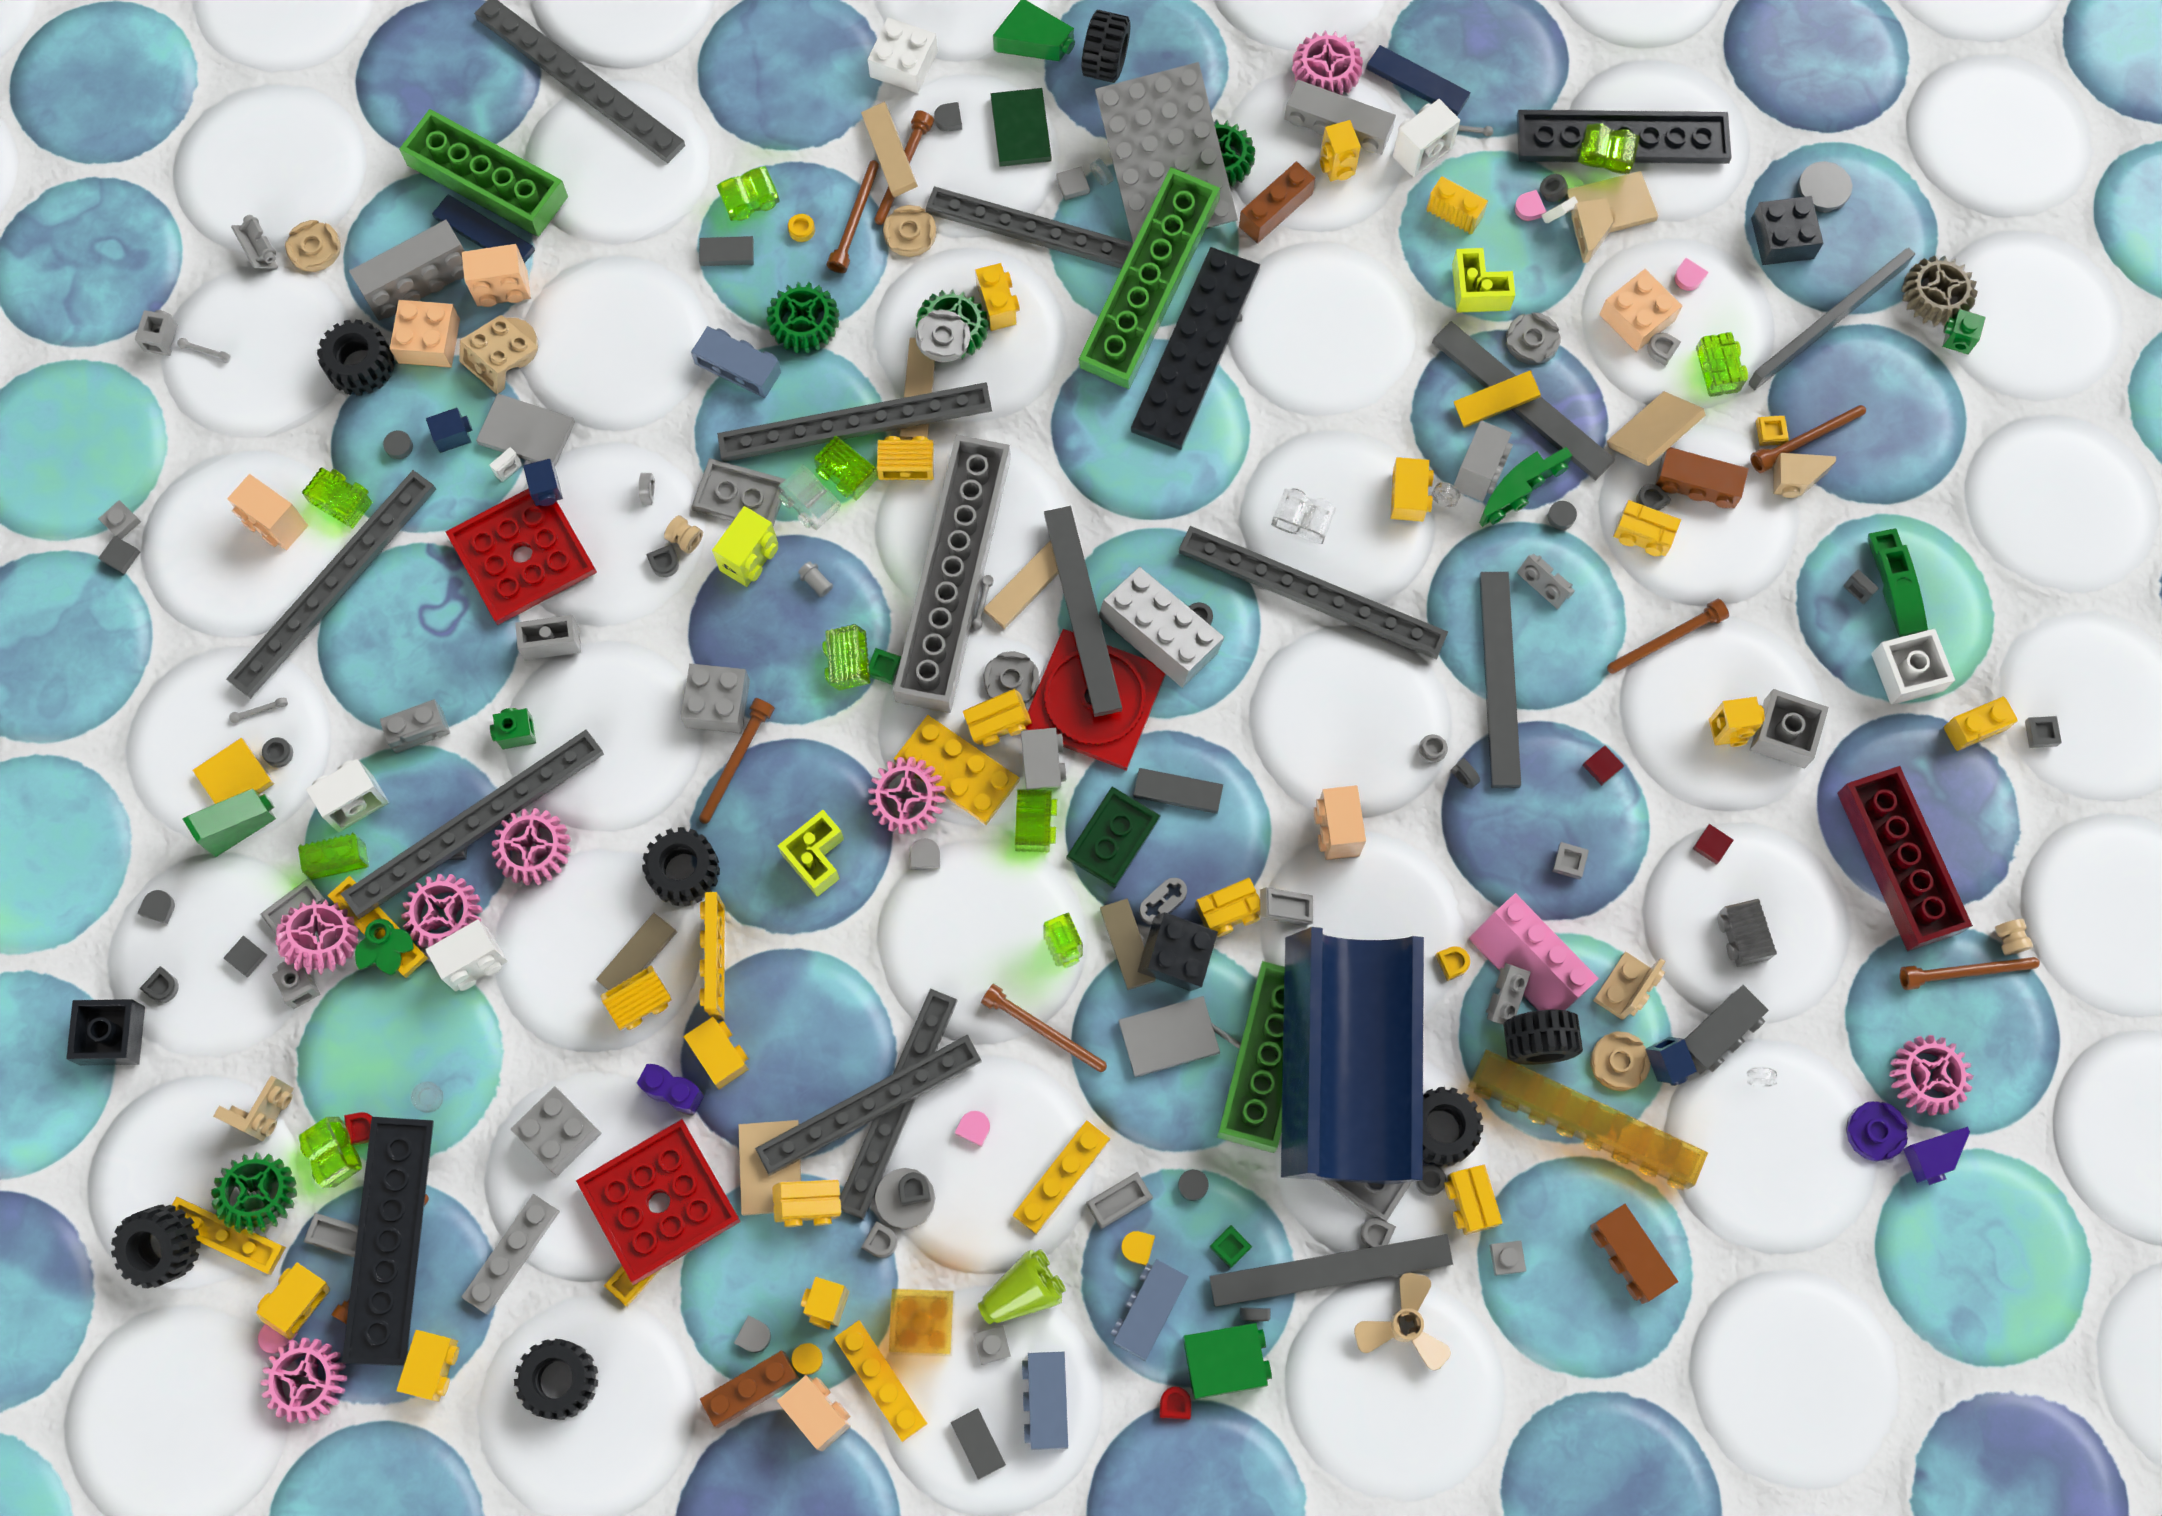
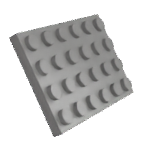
[1095,62,1238,244]

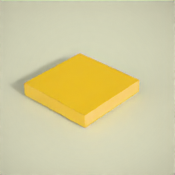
[192,738,274,804]

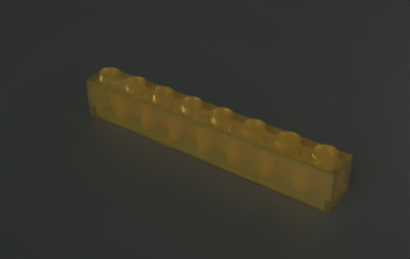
[1468,1049,1708,1190]

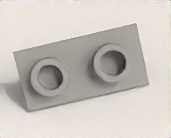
[231,215,278,269]
[1516,554,1575,609]
[1486,963,1531,1024]

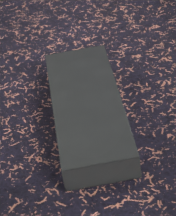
[1134,768,1223,814]

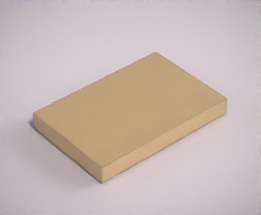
[1565,171,1658,233]
[1607,391,1706,466]
[738,1120,802,1216]

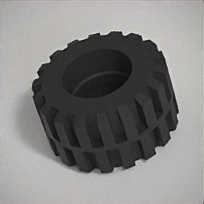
[1081,10,1131,83]
[317,319,394,396]
[642,827,720,906]
[1503,1010,1583,1065]
[1423,1087,1483,1167]
[111,1204,201,1289]
[514,1339,599,1420]

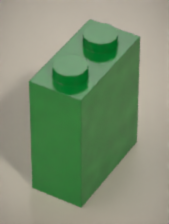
[1183,1323,1272,1400]

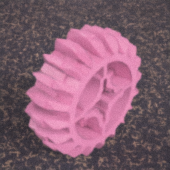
[1292,30,1363,95]
[868,757,946,834]
[492,808,571,886]
[401,874,483,948]
[275,899,358,975]
[1889,1035,1974,1116]
[260,1338,348,1424]

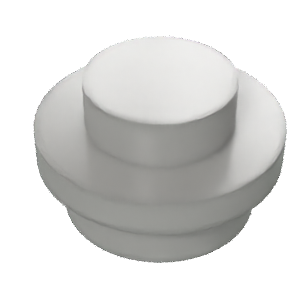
[1419,734,1448,763]

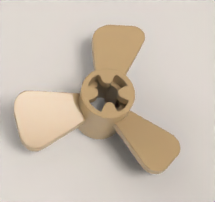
[1354,1273,1451,1370]

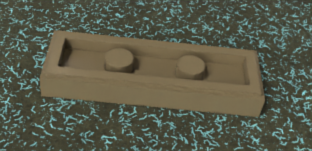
[1100,898,1156,990]
[596,913,677,990]

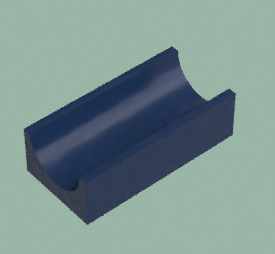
[1281,927,1424,1184]

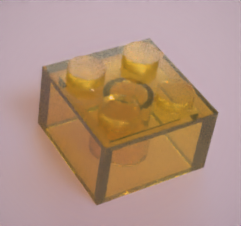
[889,1289,955,1356]

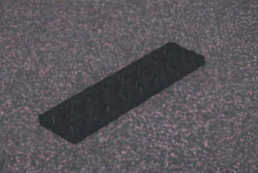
[1516,110,1732,164]
[1131,247,1260,451]
[342,1117,434,1367]

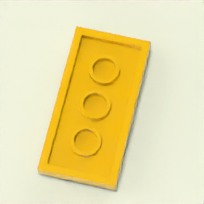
[894,715,1020,825]
[699,892,725,1020]

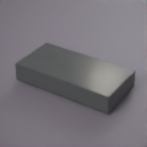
[699,236,754,266]
[950,1408,1006,1480]

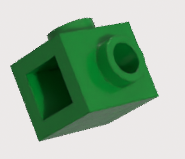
[1942,309,1986,355]
[490,708,536,750]

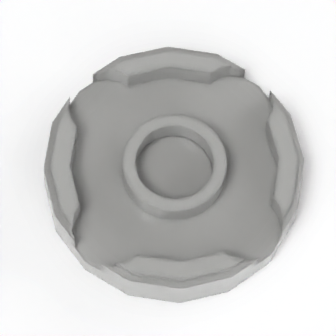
[1797,161,1852,213]
[915,310,971,362]
[1506,313,1561,365]
[983,651,1039,704]
[875,1168,936,1230]

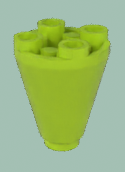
[978,1249,1066,1325]

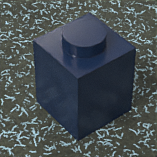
[426,408,473,453]
[523,458,563,506]
[1645,1037,1697,1086]

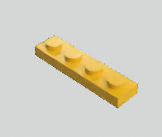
[327,876,428,978]
[1013,1120,1110,1235]
[172,1197,286,1275]
[834,1320,928,1442]

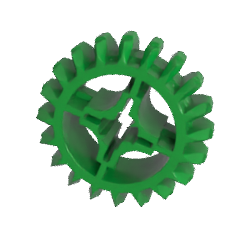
[1214,119,1255,188]
[766,282,840,353]
[915,289,989,360]
[211,1152,297,1235]

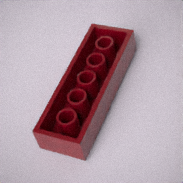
[1837,766,1973,952]

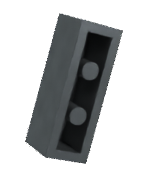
[1685,985,1769,1074]

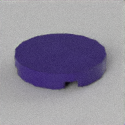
[1846,1101,1908,1162]

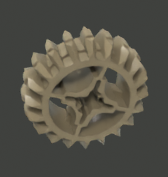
[1901,255,1978,327]

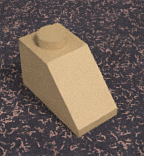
[1571,198,1616,263]
[1773,453,1836,498]

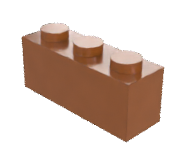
[1239,161,1316,244]
[1655,447,1749,509]
[1590,1204,1679,1304]
[700,1350,800,1428]

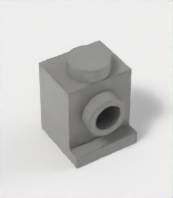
[135,310,178,356]
[272,961,321,1009]

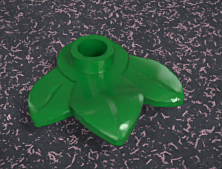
[355,919,414,975]

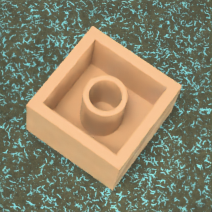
[462,244,531,307]
[1599,269,1682,352]
[390,300,460,368]
[227,474,309,550]
[1314,785,1366,860]
[777,1375,851,1451]

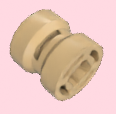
[664,515,704,553]
[1995,919,2033,956]

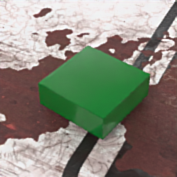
[865,648,901,685]
[1209,1225,1252,1269]

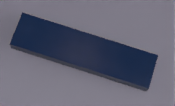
[1366,45,1471,116]
[432,194,535,263]

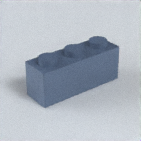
[691,326,781,398]
[1111,1259,1189,1361]
[1022,1351,1068,1450]

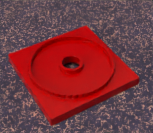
[445,488,597,625]
[1025,629,1166,771]
[576,1119,741,1285]

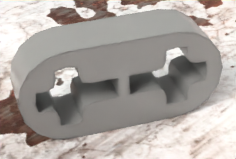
[1140,878,1187,925]

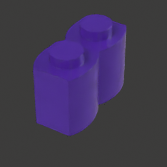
[637,1064,704,1115]

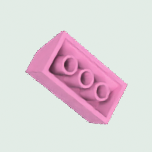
[1469,893,1599,1011]

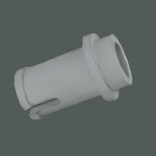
[798,562,833,598]

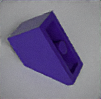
[1903,1127,1970,1185]

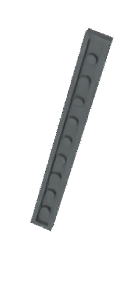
[474,0,685,163]
[717,382,992,462]
[226,470,436,699]
[1179,526,1448,660]
[341,729,604,919]

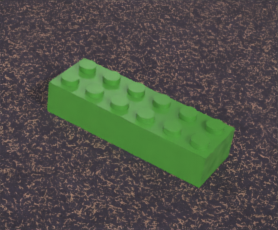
[399,109,568,237]
[1217,961,1285,1153]

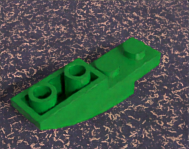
[1479,447,1573,527]
[1867,528,1928,638]

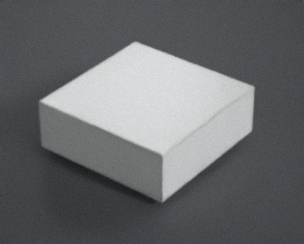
[1541,196,1578,223]
[490,447,522,482]

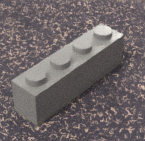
[1284,80,1396,155]

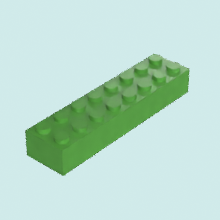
[1079,167,1220,390]

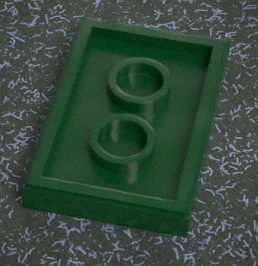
[990,88,1052,167]
[1066,787,1161,888]

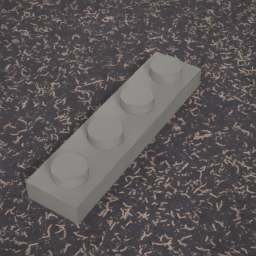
[462,1194,560,1315]

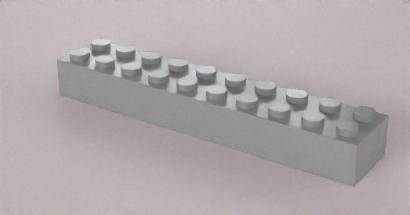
[893,435,1011,713]

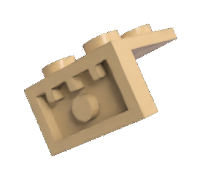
[459,315,538,394]
[1593,951,1666,1020]
[213,1076,294,1141]

